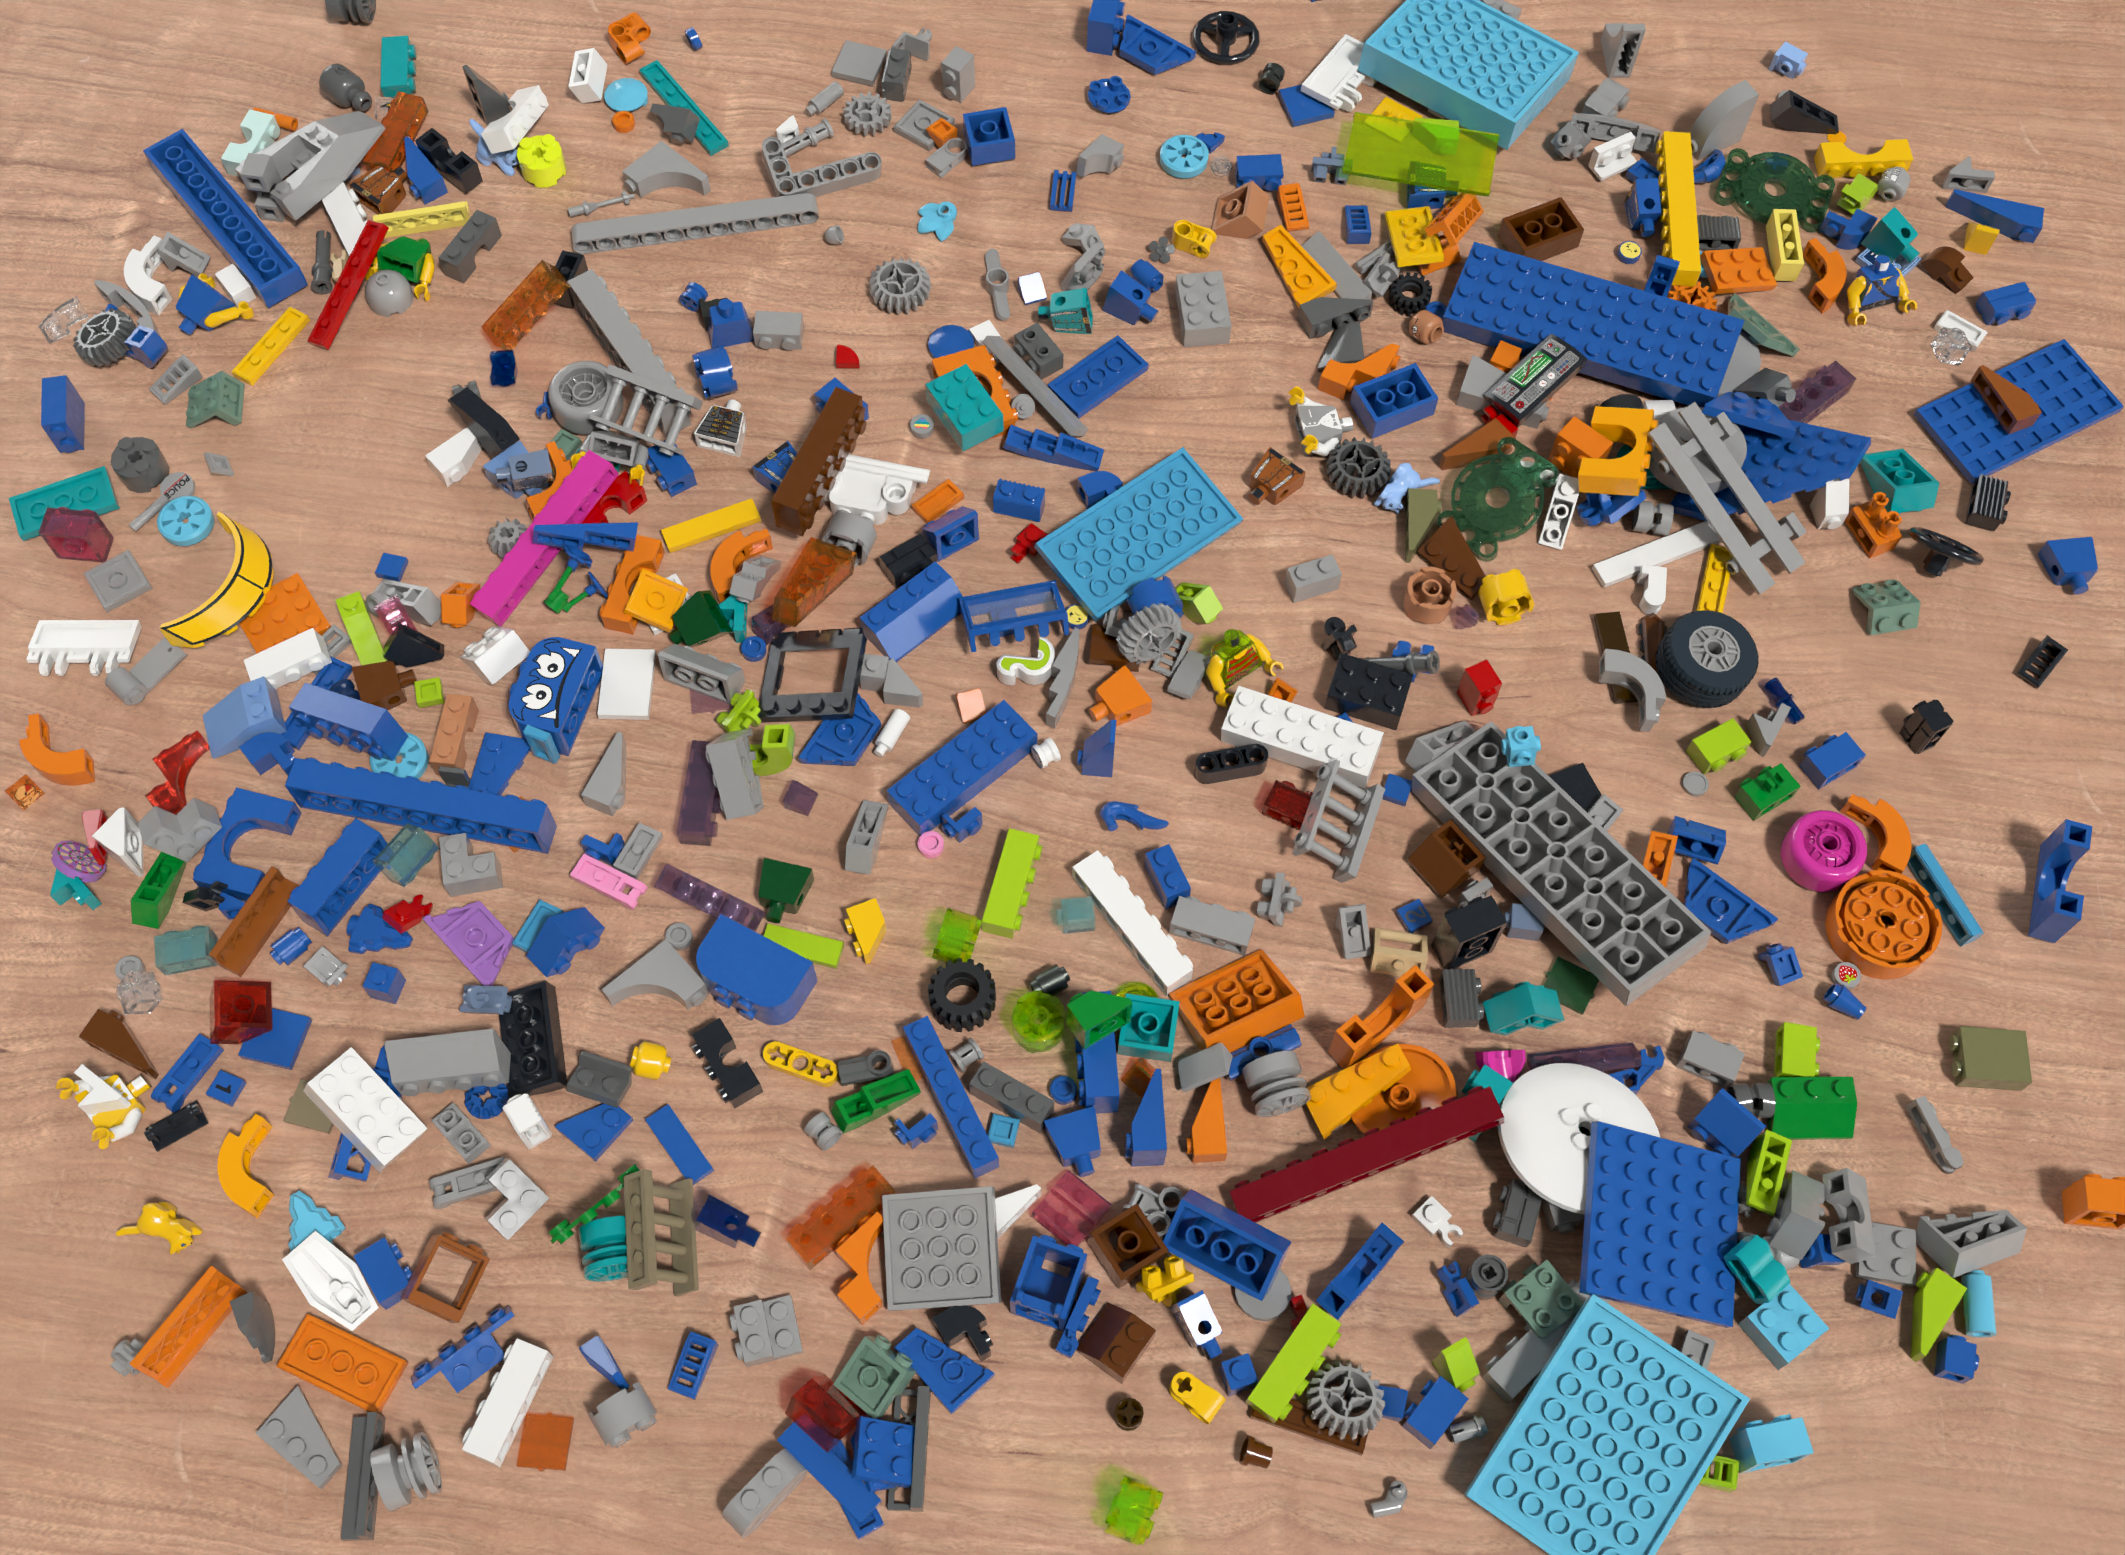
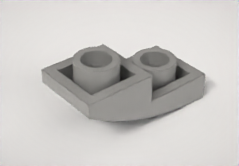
[1167,650,1212,700]
[431,1103,491,1164]

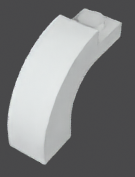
[124,236,172,316]

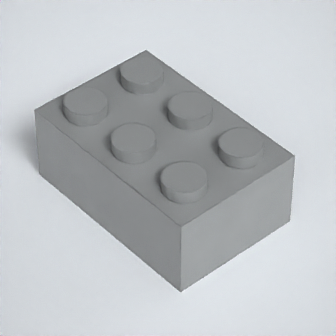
[1175,271,1232,347]

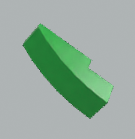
[831,1069,921,1134]

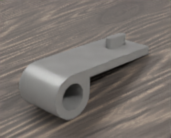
[105,637,187,705]

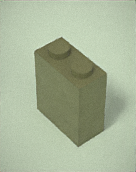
[1948,1026,2032,1091]

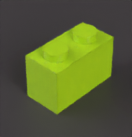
[1686,718,1752,775]
[1774,1022,1820,1077]

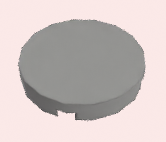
[1234,1269,1291,1321]

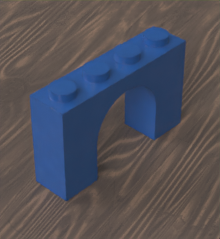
[192,787,302,901]
[2028,819,2093,943]

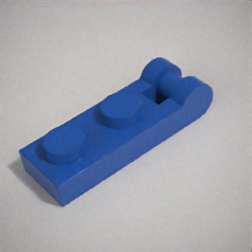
[151,1033,224,1113]

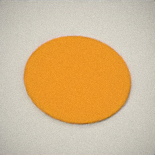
[1827,131,1847,143]

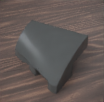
[1318,322,1364,372]
[230,1291,275,1363]

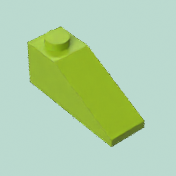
[335,591,388,665]
[1746,1129,1792,1216]
[1911,1268,1967,1362]

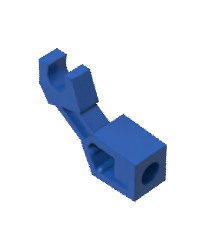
[1609,1046,1665,1095]

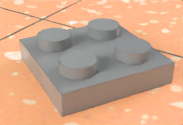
[1855,1222,1916,1287]

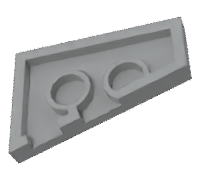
[256,1385,343,1489]

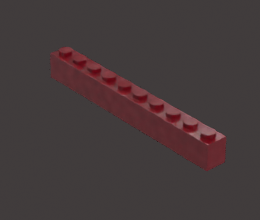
[1230,1086,1504,1223]

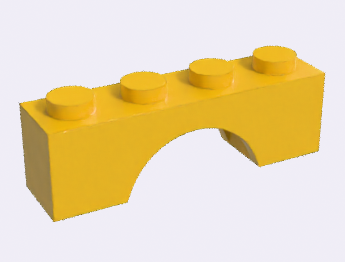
[1814,139,1913,178]

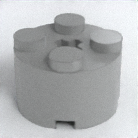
[820,510,877,567]
[588,1382,657,1448]

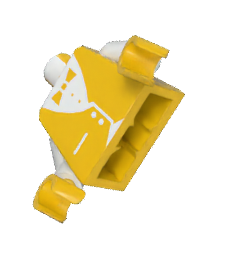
[56,1075,151,1149]

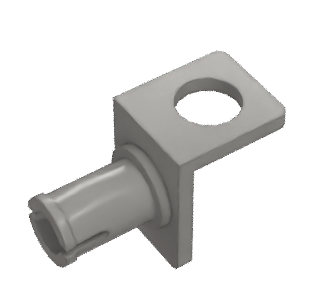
[892,28,932,61]

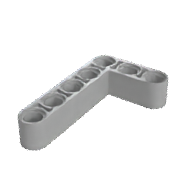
[762,137,882,197]

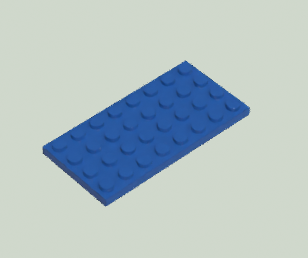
[1913,339,2124,484]

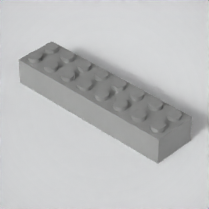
[567,269,691,438]

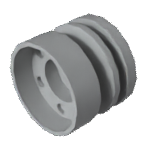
[1242,1051,1311,1117]
[370,1432,442,1512]

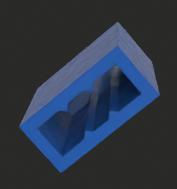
[41,375,85,453]

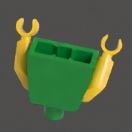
[365,236,435,301]

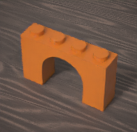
[932,345,1018,439]
[1328,965,1434,1069]

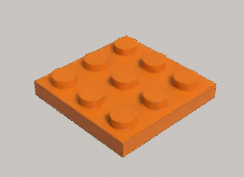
[239,573,331,653]

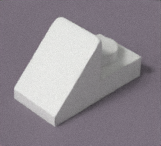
[74,1064,131,1114]

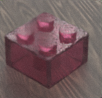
[39,507,114,563]

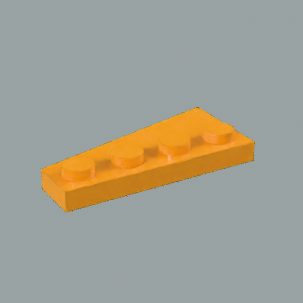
[1262,224,1337,308]
[1306,1044,1411,1140]

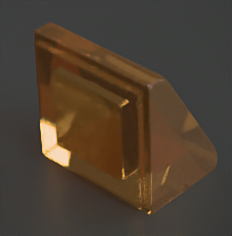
[1121,1058,1155,1098]

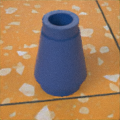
[1823,983,1867,1020]

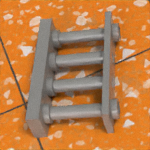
[589,364,703,457]
[1292,759,1385,883]

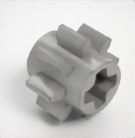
[110,1338,144,1377]

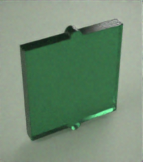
[1544,956,1599,1015]

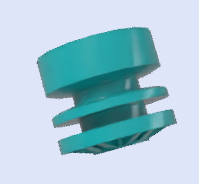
[578,1216,628,1282]

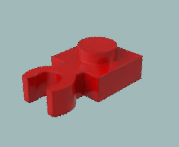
[1481,405,1518,443]
[383,894,433,934]

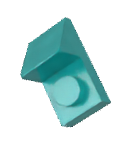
[719,595,748,643]
[50,868,102,910]

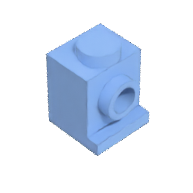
[1768,41,1808,79]

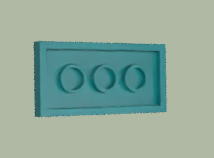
[9,466,119,541]

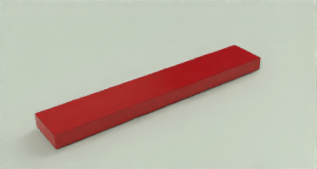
[307,220,389,350]

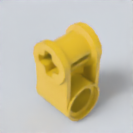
[1171,220,1217,258]
[1169,1372,1226,1425]

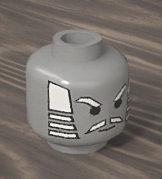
[1877,167,1911,201]

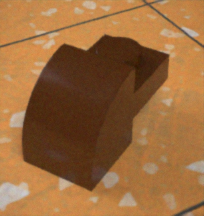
[1921,246,1974,294]

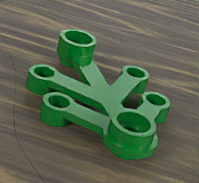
[548,1164,640,1245]

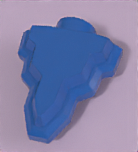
[346,903,413,955]

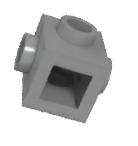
[1551,121,1592,160]

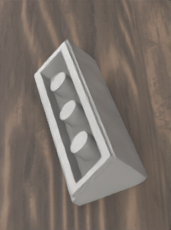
[1302,231,1372,300]

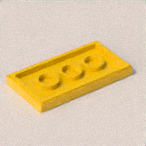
[1385,206,1444,267]

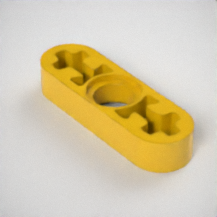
[763,1041,839,1087]

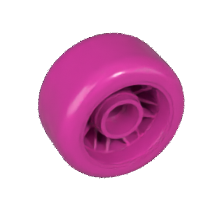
[1781,810,1867,892]

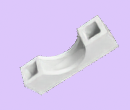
[481,85,549,154]

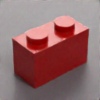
[1456,659,1502,716]

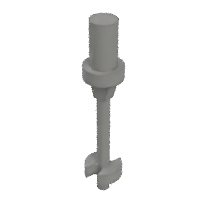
[568,191,635,217]

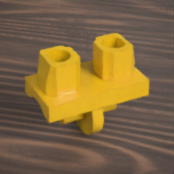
[1136,1255,1194,1307]

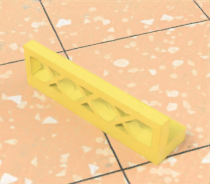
[373,201,470,238]

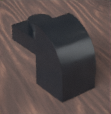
[932,1305,993,1362]

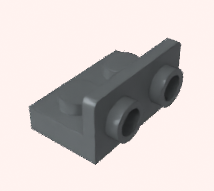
[567,1051,632,1108]

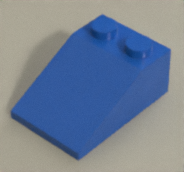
[1125,1069,1167,1167]

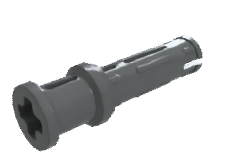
[311,230,333,294]
[1364,651,1440,675]

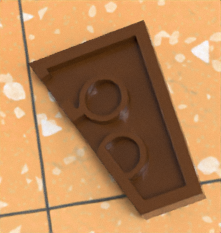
[1418,516,1486,600]

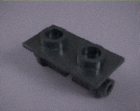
[144,1100,209,1152]

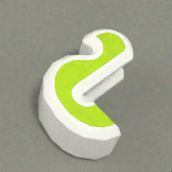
[996,636,1055,685]

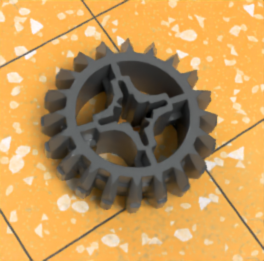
[73,308,137,367]
[1326,436,1391,499]

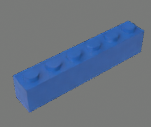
[903,1016,999,1179]

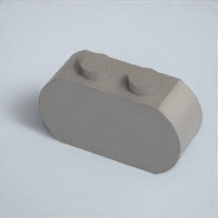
[722,1449,807,1538]

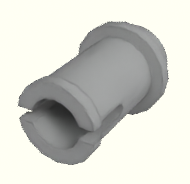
[1448,1415,1488,1444]

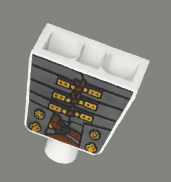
[694,400,747,457]

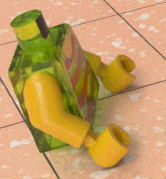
[1206,629,1283,708]

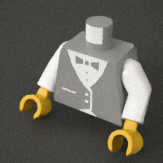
[1288,386,1353,457]

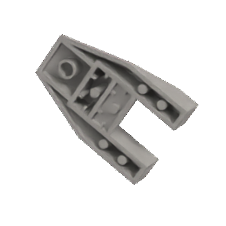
[235,111,386,221]

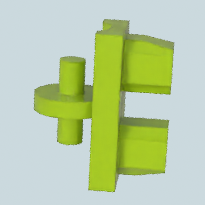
[717,689,761,733]

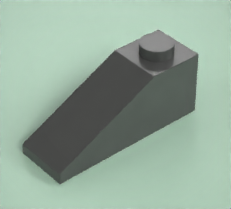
[462,65,510,126]

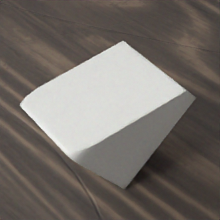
[776,115,799,144]

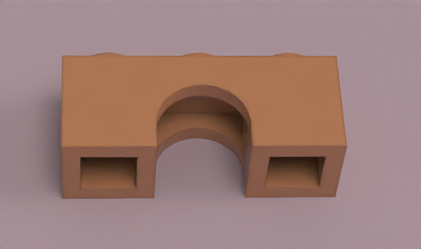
[429,694,479,775]

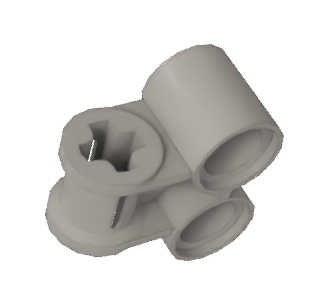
[1123,1184,1183,1241]

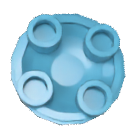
[604,78,648,112]

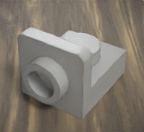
[1103,606,1128,637]

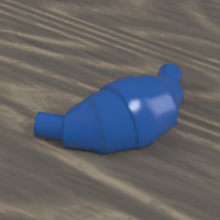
[1693,149,1726,184]

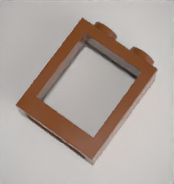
[400,1232,490,1323]

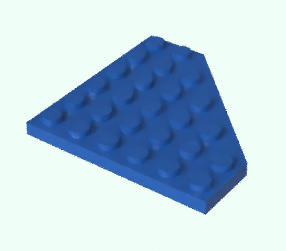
[1670,420,1871,521]

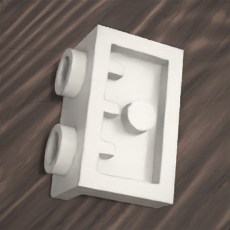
[1588,132,1637,181]

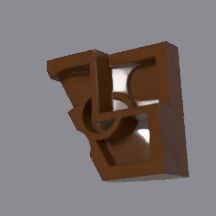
[1089,624,1139,672]

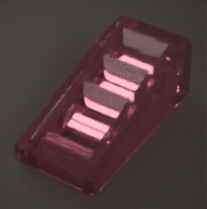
[374,595,417,635]

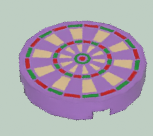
[51,841,106,883]

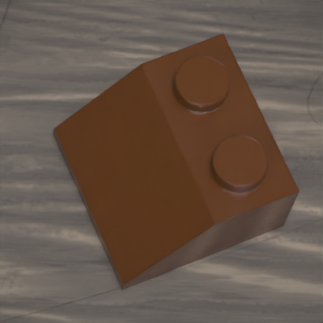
[1088,1203,1169,1289]
[1076,1303,1156,1384]

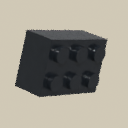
[1324,653,1414,730]
[1431,895,1507,970]

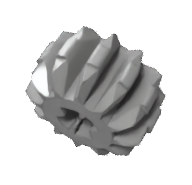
[488,517,527,559]

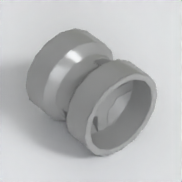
[804,1112,843,1151]

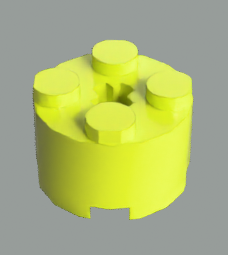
[517,134,567,188]

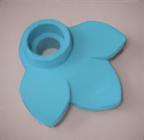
[918,202,957,242]

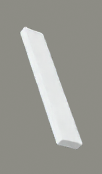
[1592,521,1722,588]

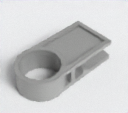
[925,138,967,178]

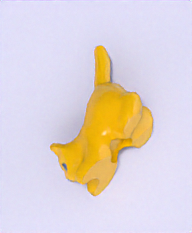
[116,1202,203,1255]

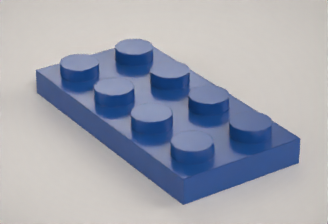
[1048,335,1149,419]

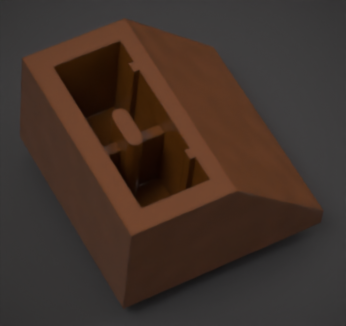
[1407,819,1486,899]

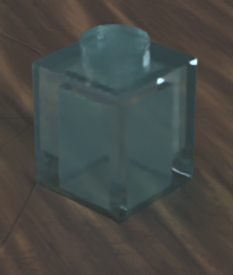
[1056,897,1095,934]

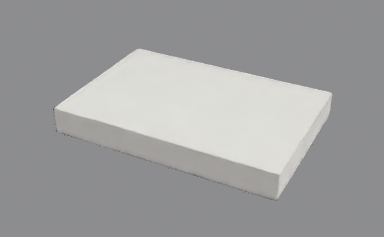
[597,649,656,720]

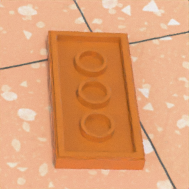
[276,1313,408,1414]

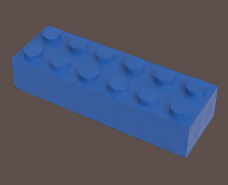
[887,700,1038,836]

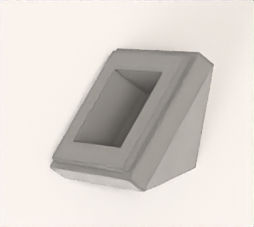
[204,452,234,476]

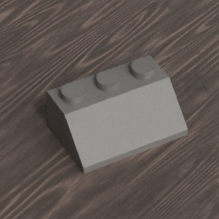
[658,644,745,705]

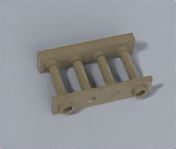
[624,1169,699,1297]

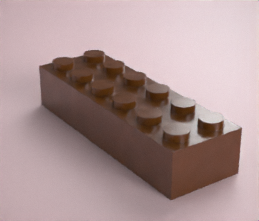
[771,387,867,537]

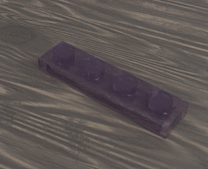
[1527,1042,1642,1072]

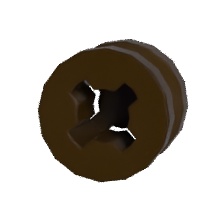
[1114,1398,1144,1431]

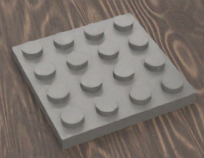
[882,1186,1001,1311]

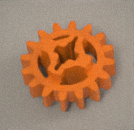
[1667,282,1718,311]

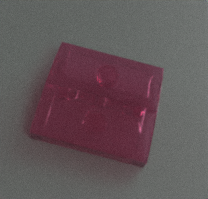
[1031,1170,1112,1246]

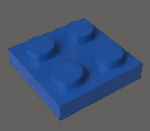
[852,1416,915,1488]

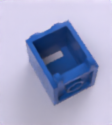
[1010,1235,1087,1332]

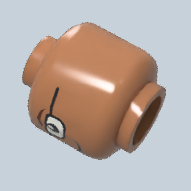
[1409,310,1444,344]

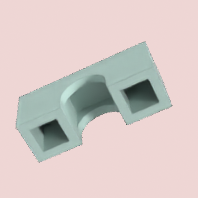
[221,109,281,177]

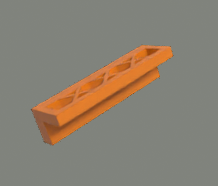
[1425,188,1484,246]

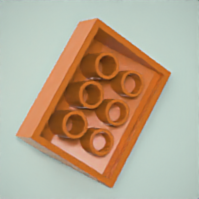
[1169,949,1305,1053]

